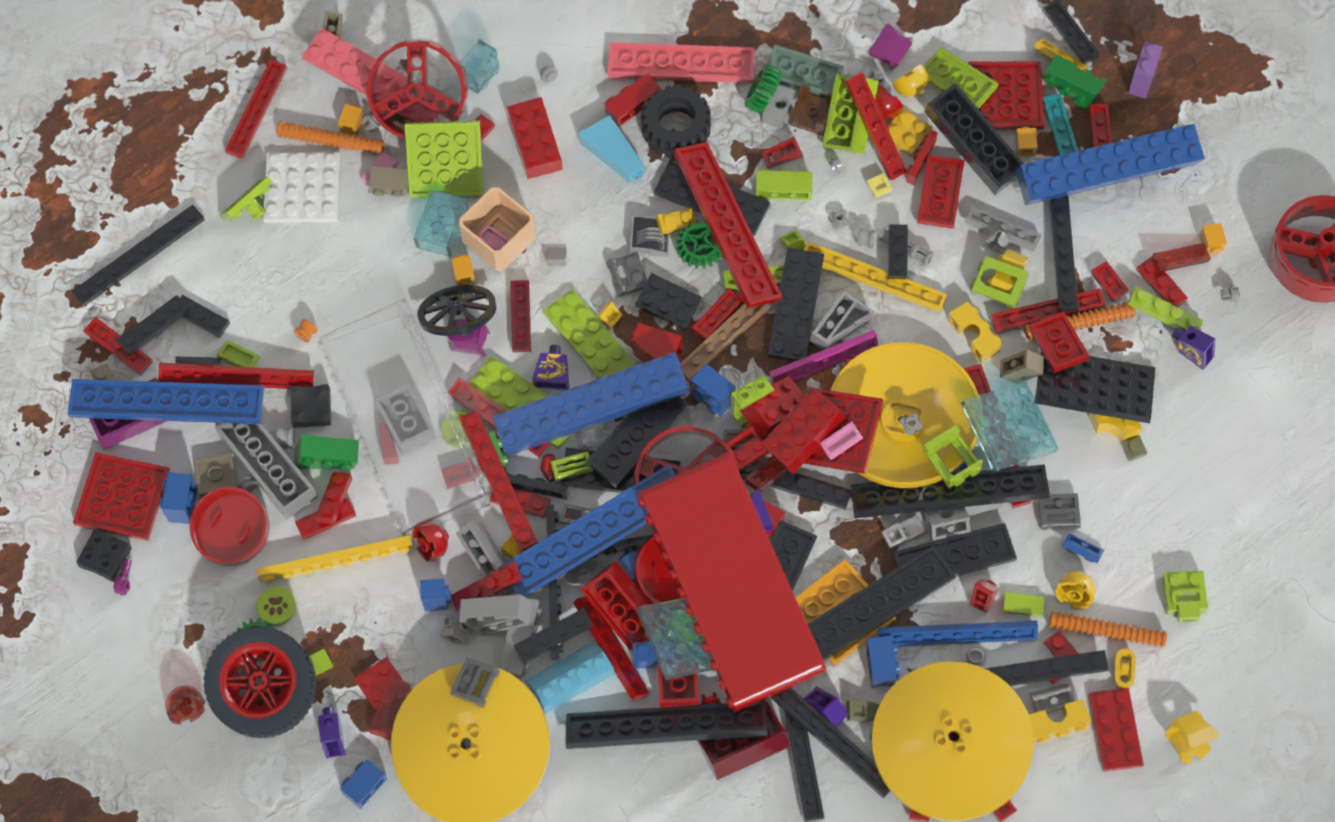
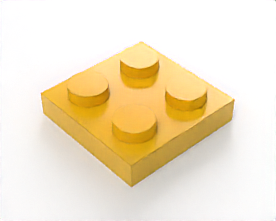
[888,109,933,157]

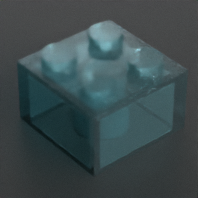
[461,39,500,94]

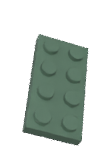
[767,45,844,98]

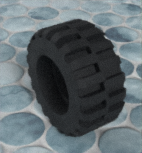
[641,85,711,158]

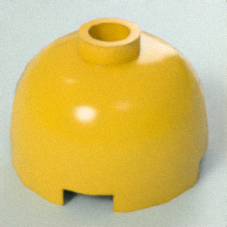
[891,64,929,98]
[1055,571,1096,610]

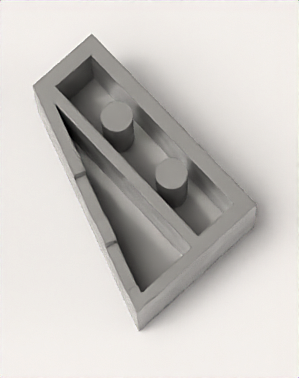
[809,290,875,350]
[459,594,532,635]

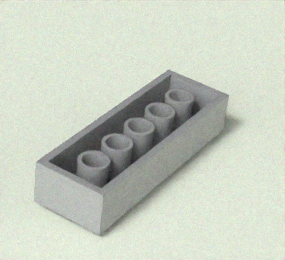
[215,423,318,520]

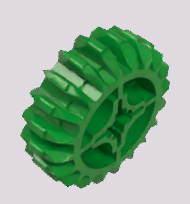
[745,64,781,113]
[676,220,723,270]

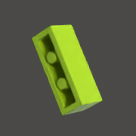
[756,169,813,200]

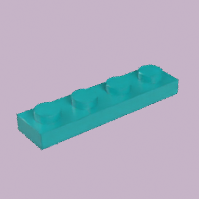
[1043,93,1078,156]

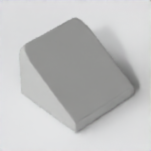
[547,247,567,266]

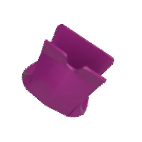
[869,23,913,71]
[448,319,490,356]

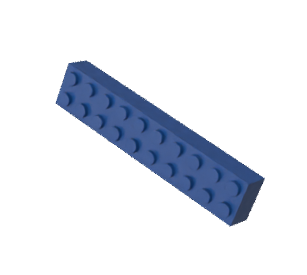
[1015,124,1205,206]
[493,352,690,456]

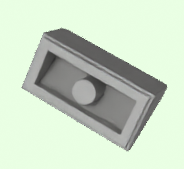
[1030,683,1074,713]

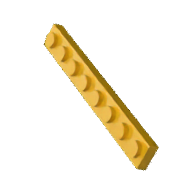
[804,241,947,313]
[256,535,414,583]

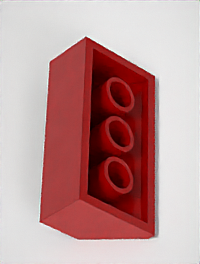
[580,561,666,650]

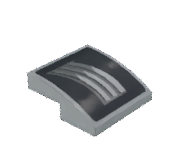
[630,215,670,257]

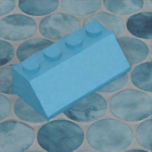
[526,641,614,714]

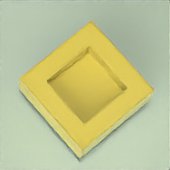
[867,173,892,198]

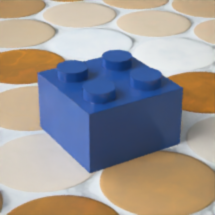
[691,364,736,417]
[160,472,198,524]
[866,636,900,688]

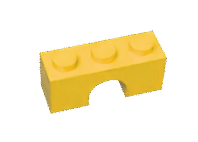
[948,301,1001,363]
[1029,699,1091,744]

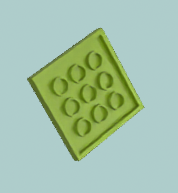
[405,121,484,198]

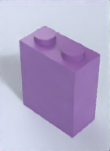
[1129,42,1163,99]

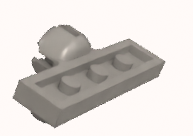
[965,205,1042,252]

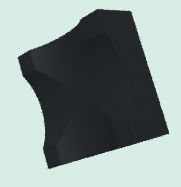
[290,384,331,428]
[76,529,132,582]

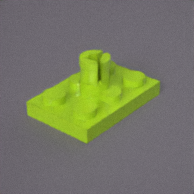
[219,177,272,220]

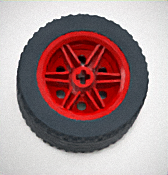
[203,626,317,739]

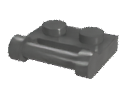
[606,252,647,296]
[1038,493,1081,530]
[450,657,500,708]

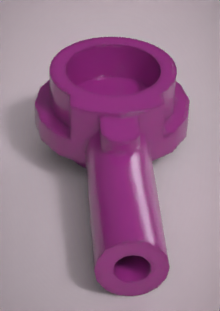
[113,558,132,596]

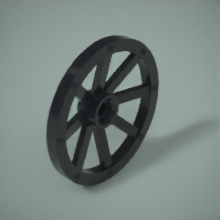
[417,285,497,336]

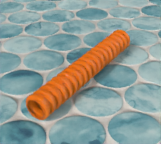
[277,121,385,155]
[1024,303,1136,341]
[1049,611,1167,648]

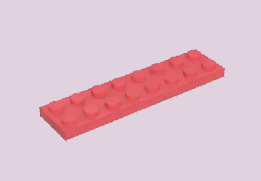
[302,28,447,123]
[608,42,755,83]

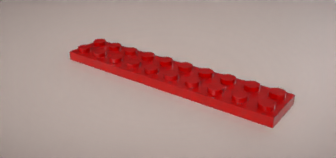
[673,142,783,308]

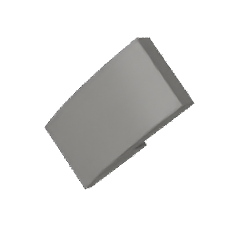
[881,515,927,549]

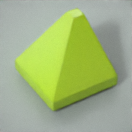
[779,230,805,250]

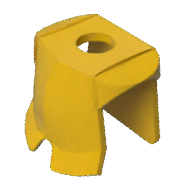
[1165,711,1219,764]

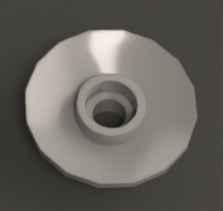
[565,560,602,586]

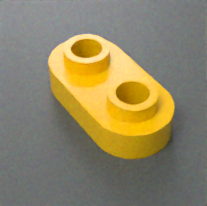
[1114,649,1136,689]

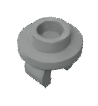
[361,111,381,131]
[1221,284,1240,303]

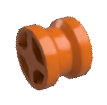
[294,319,318,343]

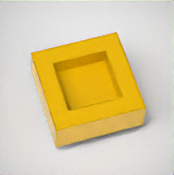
[596,301,623,328]

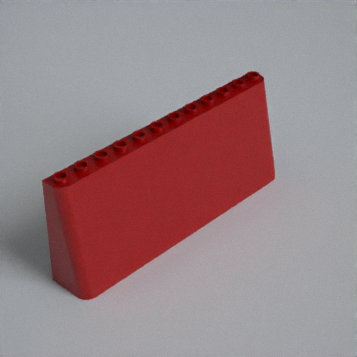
[636,452,826,712]

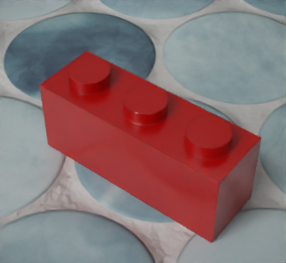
[604,74,660,127]

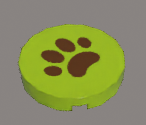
[256,587,296,626]

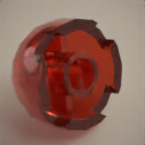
[164,685,206,725]

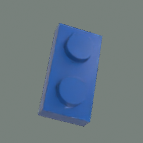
[1062,533,1104,564]

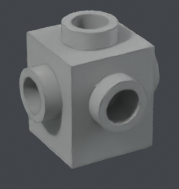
[440,611,471,644]

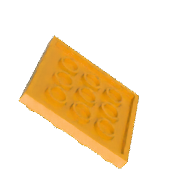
[795,559,896,667]

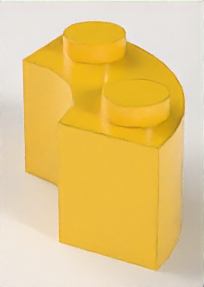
[986,249,1029,295]
[1088,413,1142,443]

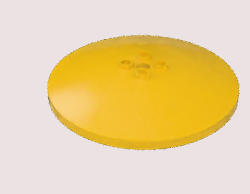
[831,342,982,488]
[872,661,1034,821]
[391,663,550,822]

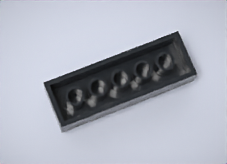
[924,83,1024,195]

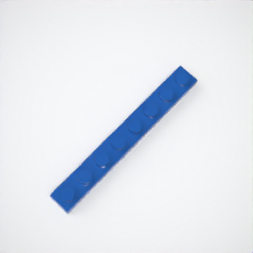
[878,620,1038,646]

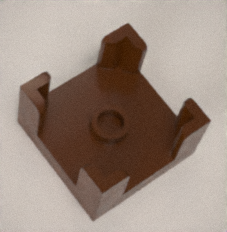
[789,84,832,136]

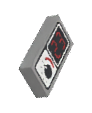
[559,503,594,525]

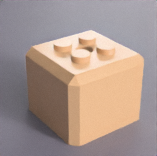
[459,187,535,271]

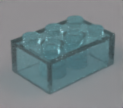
[414,190,469,257]

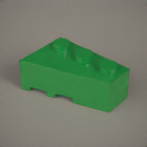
[1040,55,1107,109]
[294,434,359,470]

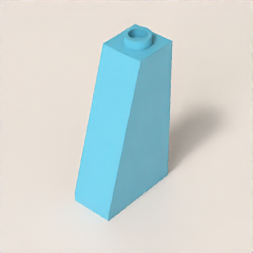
[578,115,645,182]

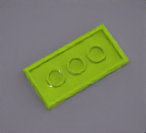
[924,47,998,109]

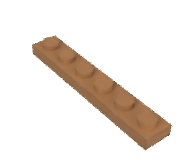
[680,304,770,382]

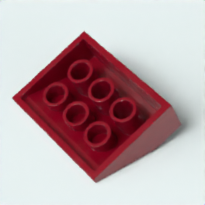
[696,699,790,781]

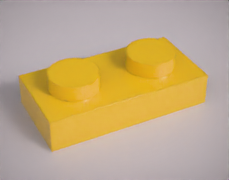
[656,208,696,234]

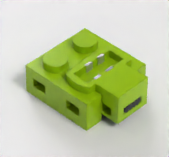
[1162,570,1208,623]

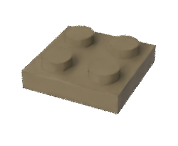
[194,452,237,497]

